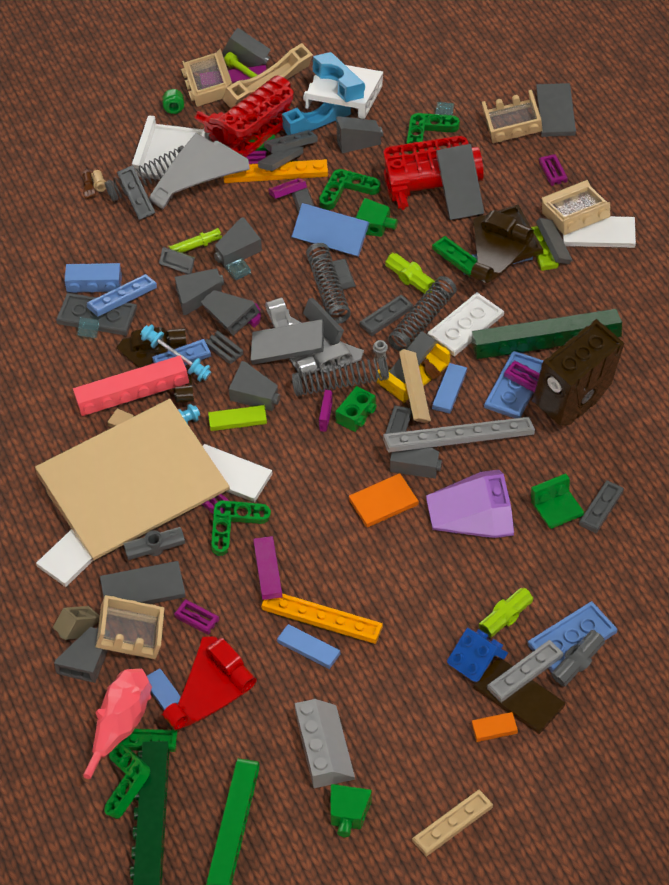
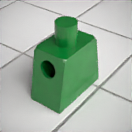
[356,198,398,237]
[331,784,372,837]

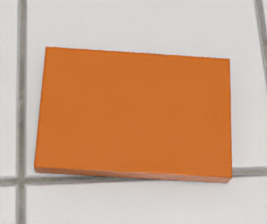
[349,473,419,528]

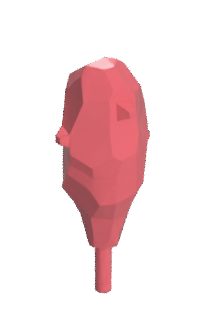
[83,669,152,779]

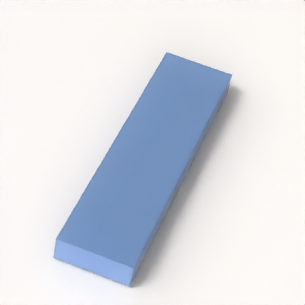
[87,274,157,317]

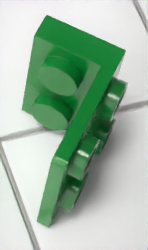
[531,473,584,529]

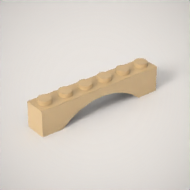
[223,43,313,108]

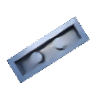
[65,263,122,293]

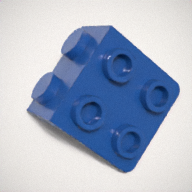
[447,627,508,682]

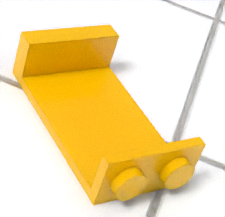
[377,343,450,403]

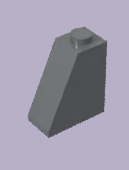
[222,27,271,67]
[336,116,383,153]
[214,217,262,268]
[175,268,224,315]
[201,290,260,336]
[229,361,280,411]
[390,430,442,479]
[54,627,111,683]

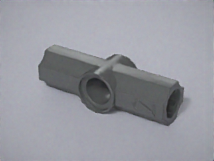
[123,527,185,560]
[551,630,605,686]

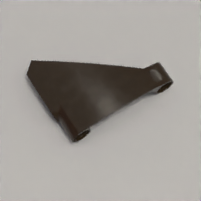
[470,210,534,283]
[116,327,194,404]

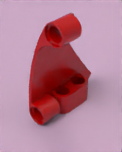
[161,636,257,730]

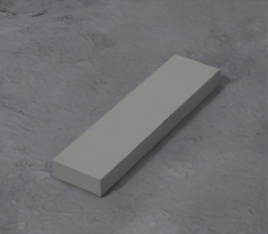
[487,640,563,702]

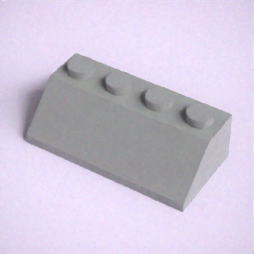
[295,699,355,788]

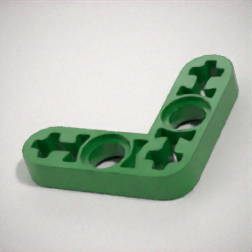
[407,113,460,154]
[319,169,381,210]
[211,500,271,556]
[104,743,150,819]

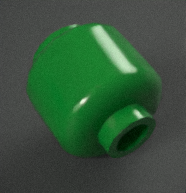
[162,89,184,114]

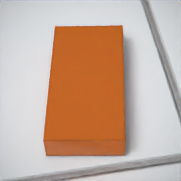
[471,712,518,742]

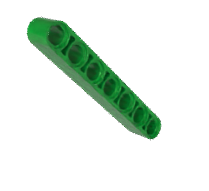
[206,758,260,885]

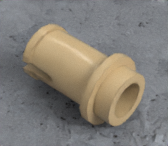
[91,170,106,192]

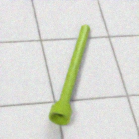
[224,52,257,78]

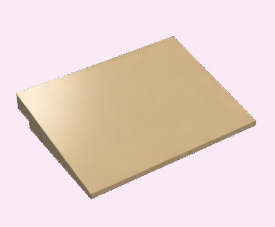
[35,399,230,561]

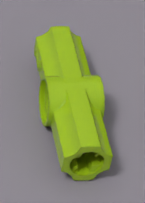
[385,253,435,294]
[479,588,533,638]

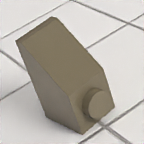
[53,606,100,640]

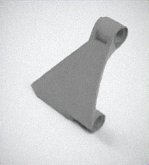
[149,133,250,209]
[265,297,364,377]

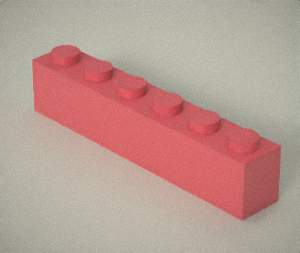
[73,355,189,416]

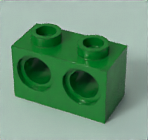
[336,386,377,432]

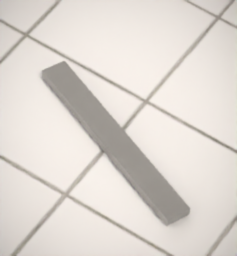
[383,417,535,452]

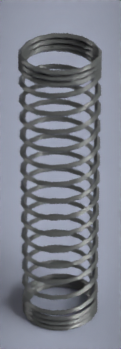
[104,145,184,202]
[306,243,351,324]
[388,276,457,351]
[292,356,389,397]

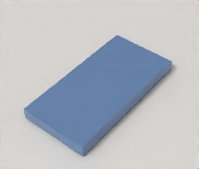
[292,203,369,257]
[484,351,543,418]
[527,601,617,673]

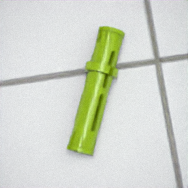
[168,228,222,253]

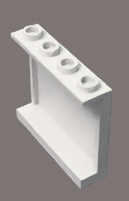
[303,65,383,119]
[132,116,211,180]

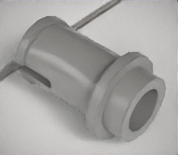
[373,340,388,363]

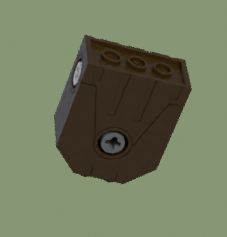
[532,319,625,426]

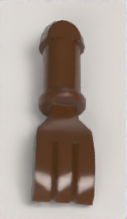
[83,169,96,199]
[421,358,441,380]

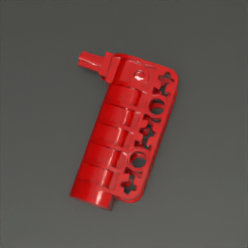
[194,75,294,157]
[384,136,484,210]

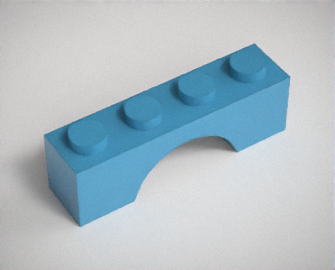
[313,52,365,102]
[282,102,351,135]

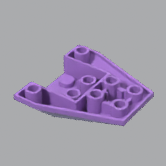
[426,470,514,538]

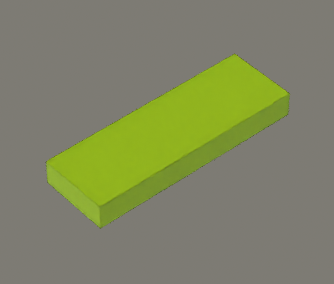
[531,226,559,271]
[208,405,267,431]

